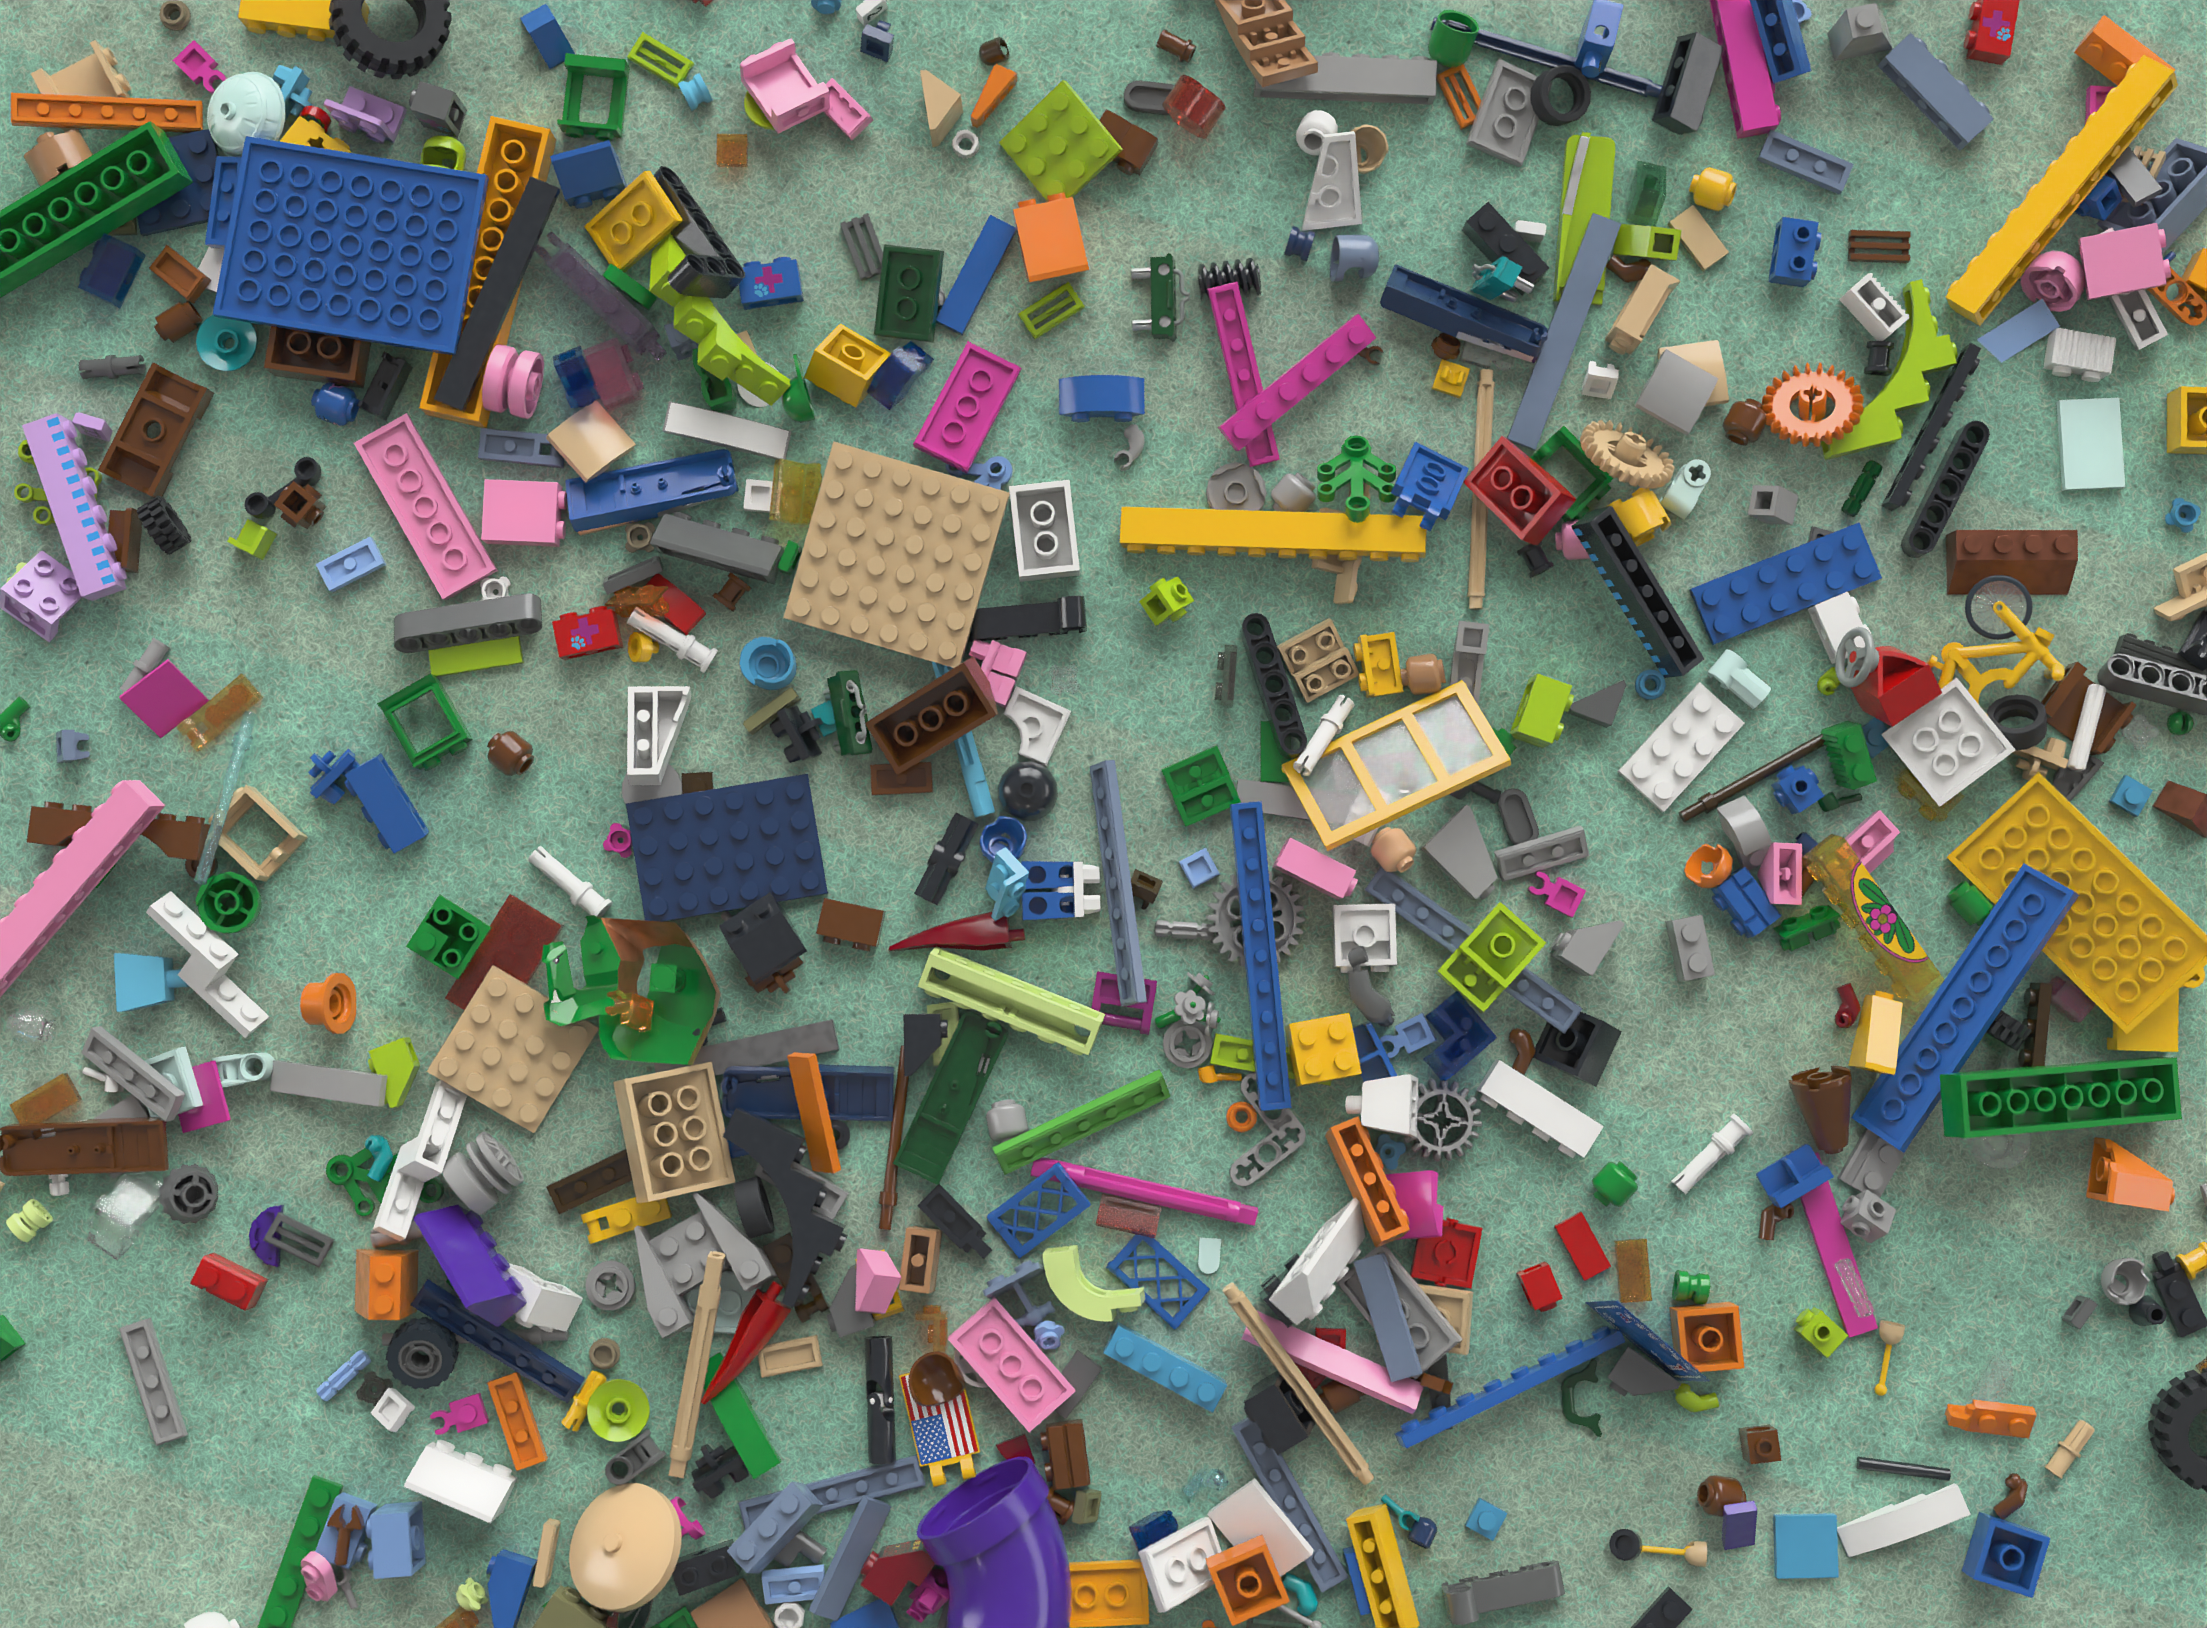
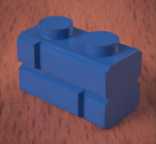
[1711,867,1782,938]

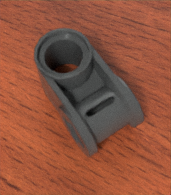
[605,1429,666,1485]

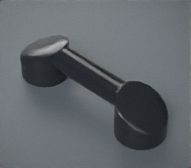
[244,457,321,519]

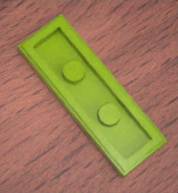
[428,636,524,677]

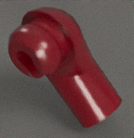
[1834,983,1861,1028]

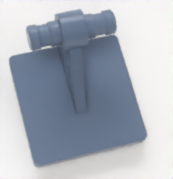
[983,1260,1056,1328]

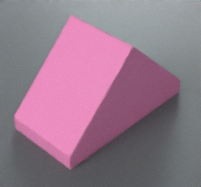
[1757,842,1802,905]
[855,1249,902,1314]

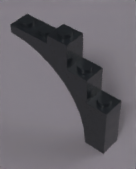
[722,1107,848,1308]

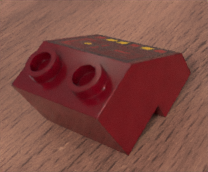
[860,1539,935,1606]

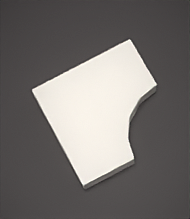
[1004,686,1071,766]

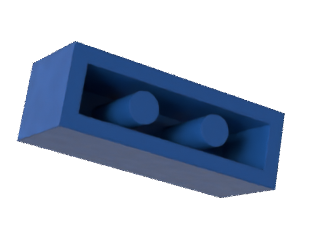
[1750,0,1812,84]
[345,753,429,853]

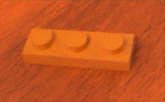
[487,1372,548,1471]

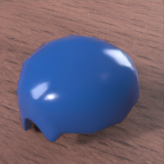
[979,816,1027,863]

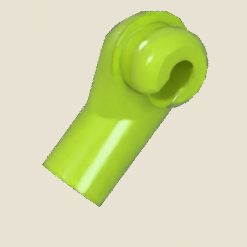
[1817,667,1856,696]
[1674,1383,1719,1413]

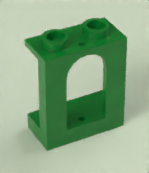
[557,53,630,142]

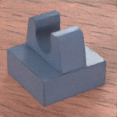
[56,730,90,763]

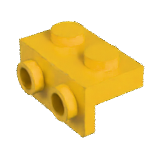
[1353,632,1404,698]

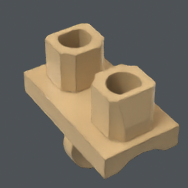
[2013,737,2069,781]

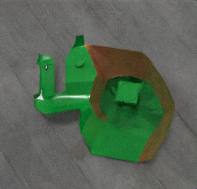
[542,915,721,1065]

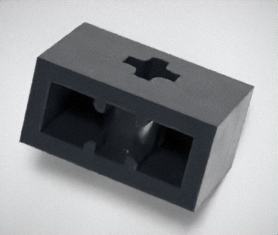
[672,1539,742,1596]

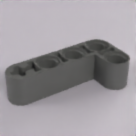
[1441,1560,1565,1625]

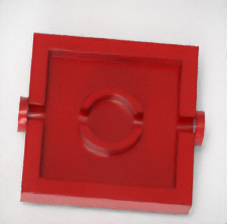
[1410,1217,1483,1289]

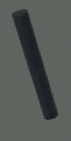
[1856,1456,1951,1481]

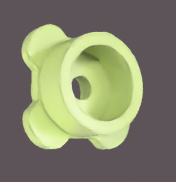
[456,1577,488,1611]

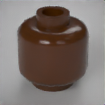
[1722,398,1767,446]
[487,731,534,776]
[1697,1475,1746,1517]

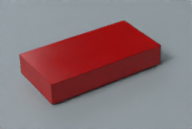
[1554,1211,1611,1281]

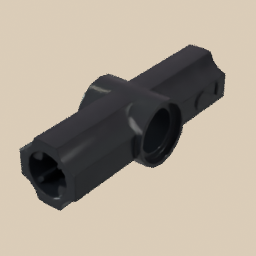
[914,813,979,906]

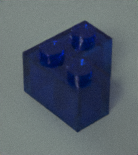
[1423,991,1497,1081]

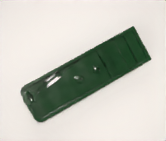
[893,1012,1008,1185]

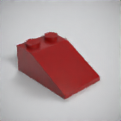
[1463,436,1577,546]

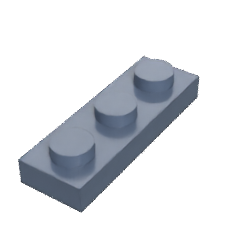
[1757,130,1854,195]

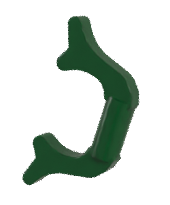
[1561,1359,1602,1437]

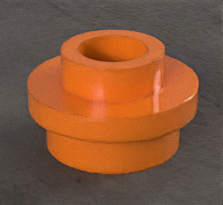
[1226,1101,1257,1132]

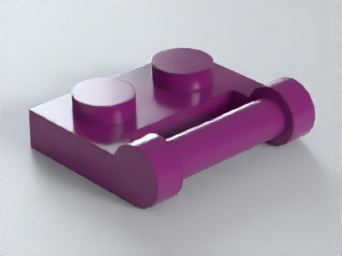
[1091,971,1157,1035]

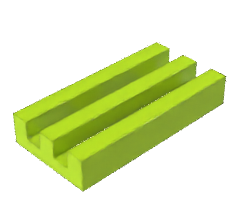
[627,32,694,90]
[1018,282,1085,340]

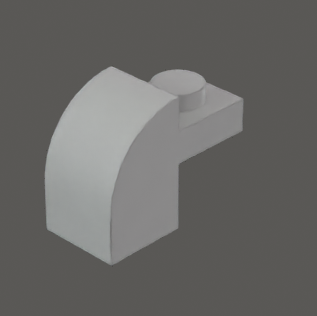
[1717,796,1772,870]

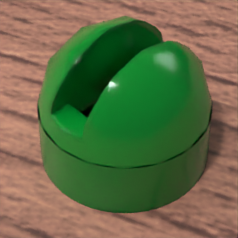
[2167,711,2194,736]

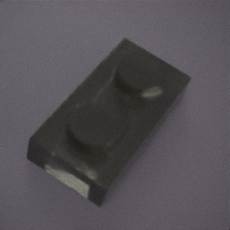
[1214,644,1237,709]

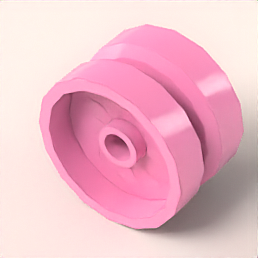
[482,344,544,419]

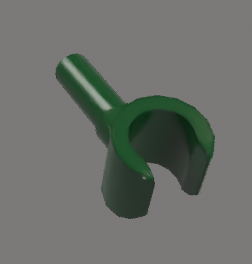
[1817,791,1862,812]

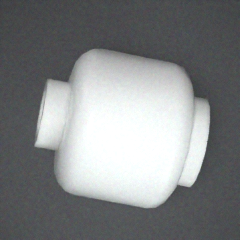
[1296,110,1338,156]

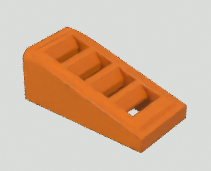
[971,64,1017,128]

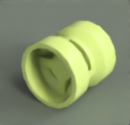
[6,1199,53,1242]

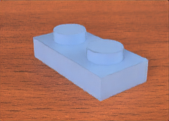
[316,537,386,592]
[761,1564,825,1604]

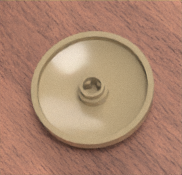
[569,1483,681,1612]

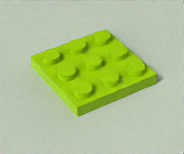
[999,80,1123,202]

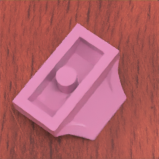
[1832,810,1900,873]

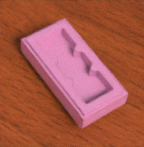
[823,78,873,141]

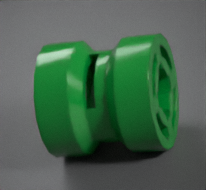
[1672,1270,1710,1305]

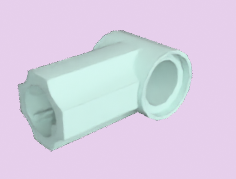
[1707,649,1771,709]

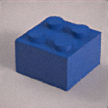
[1962,1512,2051,1598]

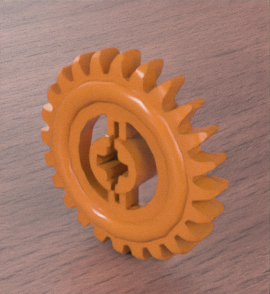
[1762,362,1864,447]

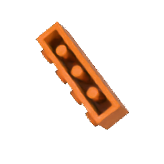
[1325,1116,1410,1248]

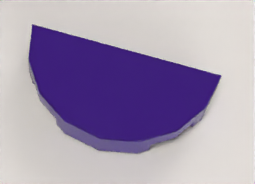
[249,1205,284,1267]

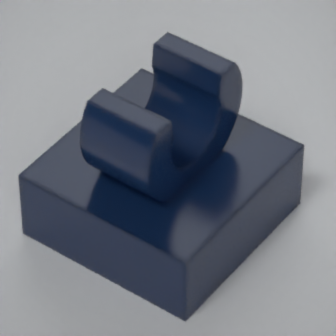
[860,20,894,62]

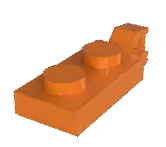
[1945,1400,2037,1438]

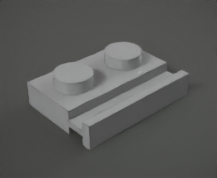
[1837,1128,1908,1197]

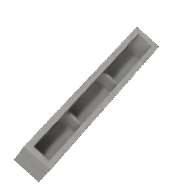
[1254,52,1437,105]

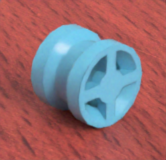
[678,73,713,111]

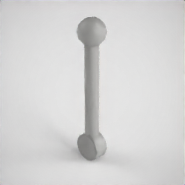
[1276,1605,1322,1628]

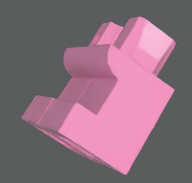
[969,640,1027,708]

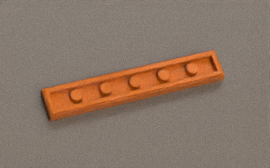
[11,93,203,133]

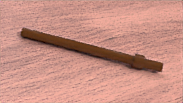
[879,1045,909,1230]

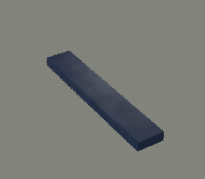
[411,1279,585,1404]

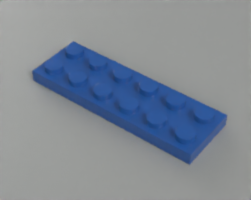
[1690,522,1882,645]

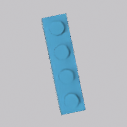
[1103,1322,1227,1413]

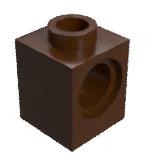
[1739,1424,1782,1464]

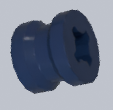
[1284,226,1316,262]

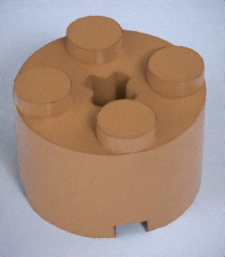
[23,129,93,186]

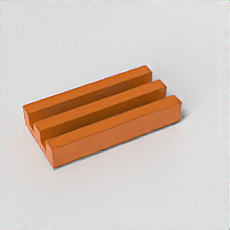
[1436,64,1481,130]

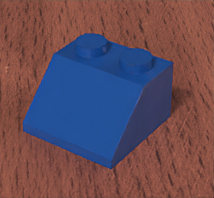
[550,140,627,209]

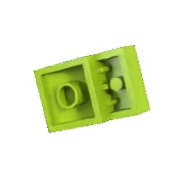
[1435,902,1546,1014]

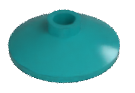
[196,315,258,371]

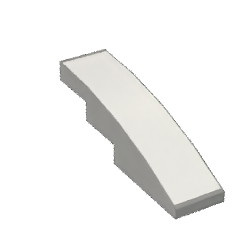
[663,401,791,461]

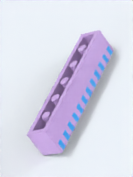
[22,413,127,601]

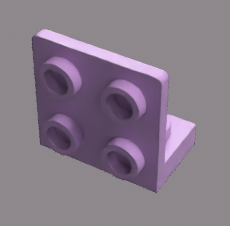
[323,86,407,144]
[0,551,82,642]

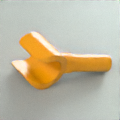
[1198,1065,1242,1083]

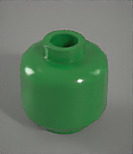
[1592,1161,1638,1207]

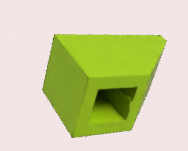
[1613,224,1681,261]
[368,1037,420,1109]

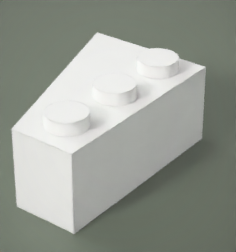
[627,686,691,785]

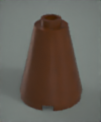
[1789,1066,1852,1154]

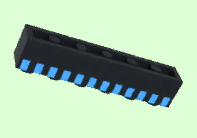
[1571,506,1704,678]

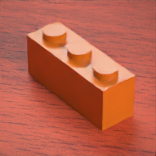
[2074,15,2175,86]

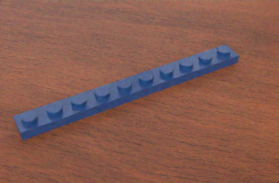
[1229,801,1291,1111]

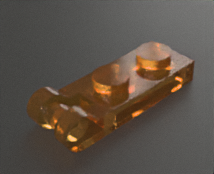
[177,673,263,752]

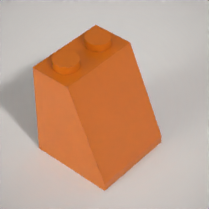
[1012,192,1089,282]
[355,1249,419,1320]

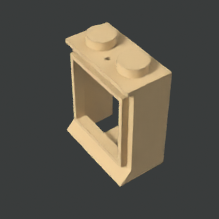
[1604,264,1681,355]
[208,785,308,882]

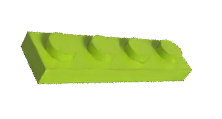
[1210,1033,1332,1086]

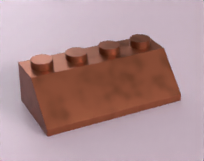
[1946,530,2078,595]

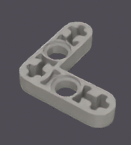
[1229,1072,1306,1186]

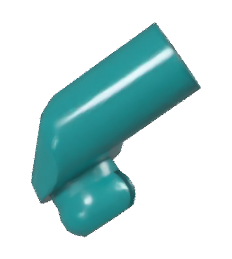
[365,1135,393,1182]
[1282,1572,1318,1616]

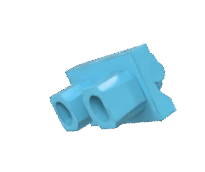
[273,65,313,123]

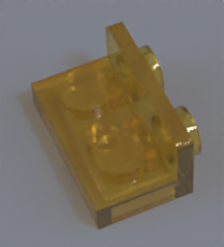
[769,459,822,525]
[1894,766,1964,822]

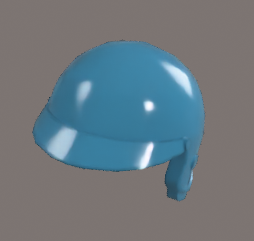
[739,637,797,690]

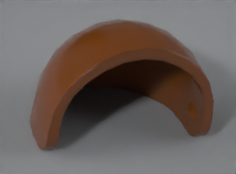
[908,1351,966,1407]

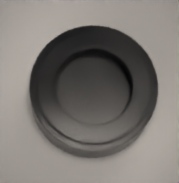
[1609,1529,1642,1561]

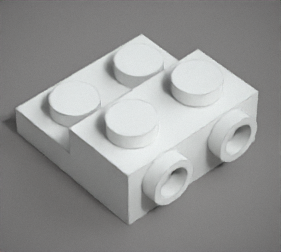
[1333,904,1397,973]

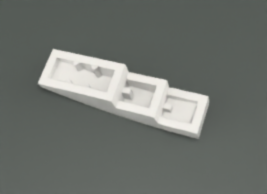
[1837,1483,1971,1557]

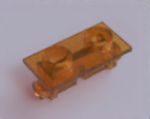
[604,585,669,618]

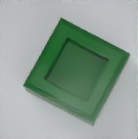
[777,540,802,576]

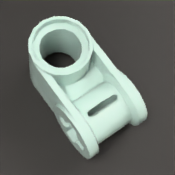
[1659,459,1711,520]
[212,1052,275,1088]

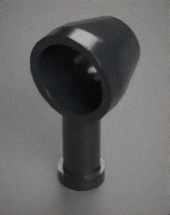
[1447,767,1501,804]

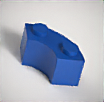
[1059,375,1145,423]

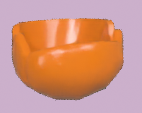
[1684,844,1733,889]

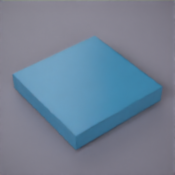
[1773,1513,1839,1579]

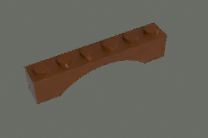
[27,801,216,862]

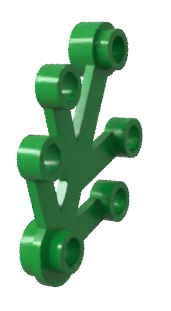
[1317,435,1397,523]
[326,1139,444,1216]

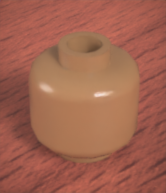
[1400,653,1446,695]

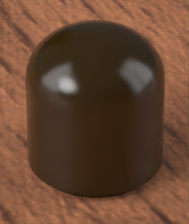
[979,37,1009,66]

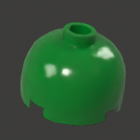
[196,872,262,934]

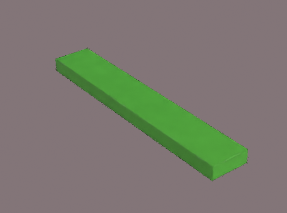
[993,1070,1171,1175]

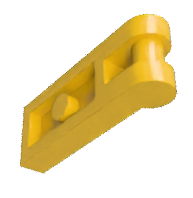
[581,1197,672,1244]

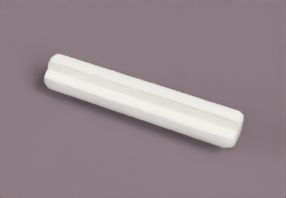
[2067,684,2106,772]

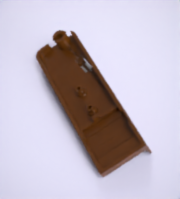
[0,1117,169,1176]

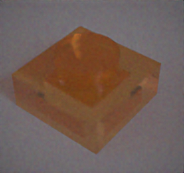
[716,134,748,167]

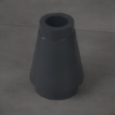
[2128,1296,2167,1326]

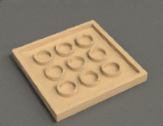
[427,965,599,1133]

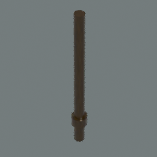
[1679,734,1825,823]

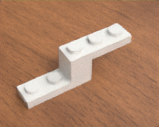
[146,891,269,1038]
[373,1080,467,1241]

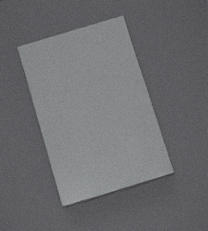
[1466,59,1553,167]

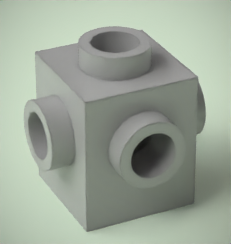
[1840,1189,1896,1243]

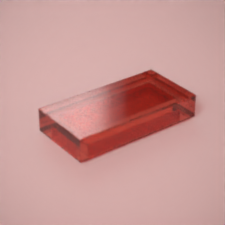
[1095,1193,1162,1238]

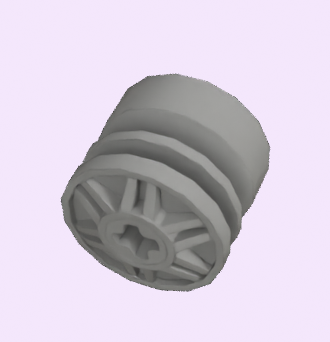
[442,1131,524,1215]

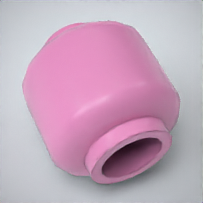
[1555,520,1590,560]

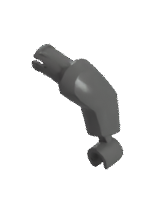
[1348,946,1395,1027]

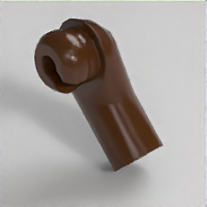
[1606,255,1651,283]
[1509,1028,1536,1075]
[1758,1203,1794,1240]

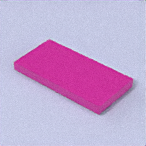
[913,341,1021,473]

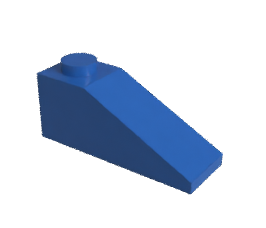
[486,1549,537,1628]

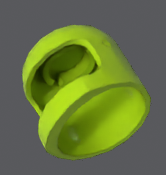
[420,135,466,171]

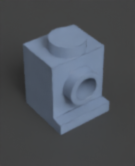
[664,322,698,361]

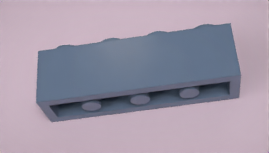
[1877,33,1994,151]

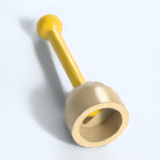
[1874,1320,1905,1396]
[1640,1541,1707,1567]

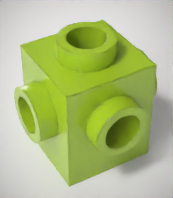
[1139,576,1194,626]

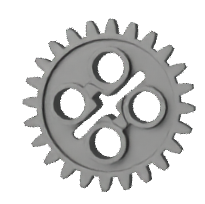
[1205,871,1305,967]

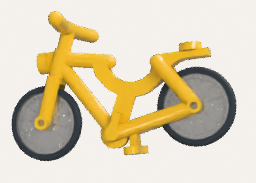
[1926,575,2065,715]

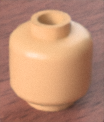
[1371,827,1416,873]

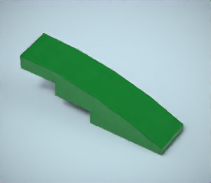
[704,1351,781,1479]

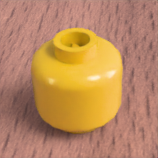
[1689,167,1737,211]

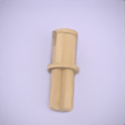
[2045,1420,2095,1479]

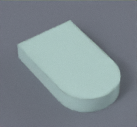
[1198,1237,1221,1274]

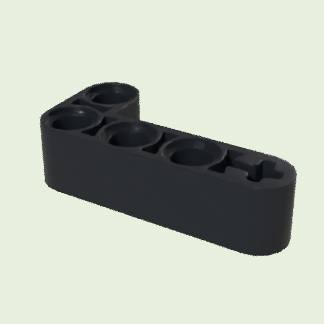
[969,596,1087,642]

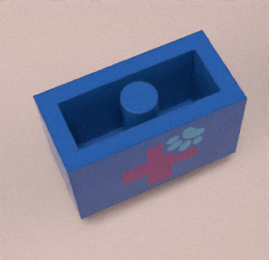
[739,257,804,310]

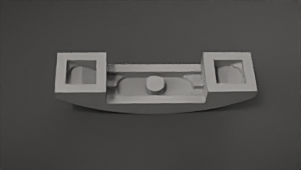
[1445,621,1490,745]

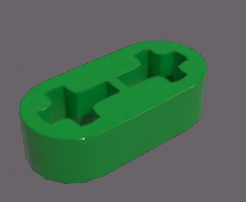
[602,264,657,310]

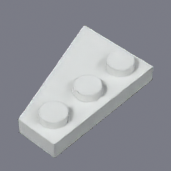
[1302,131,1362,231]

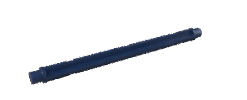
[1430,17,1662,98]

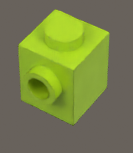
[1793,1307,1848,1358]

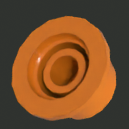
[300,973,356,1034]

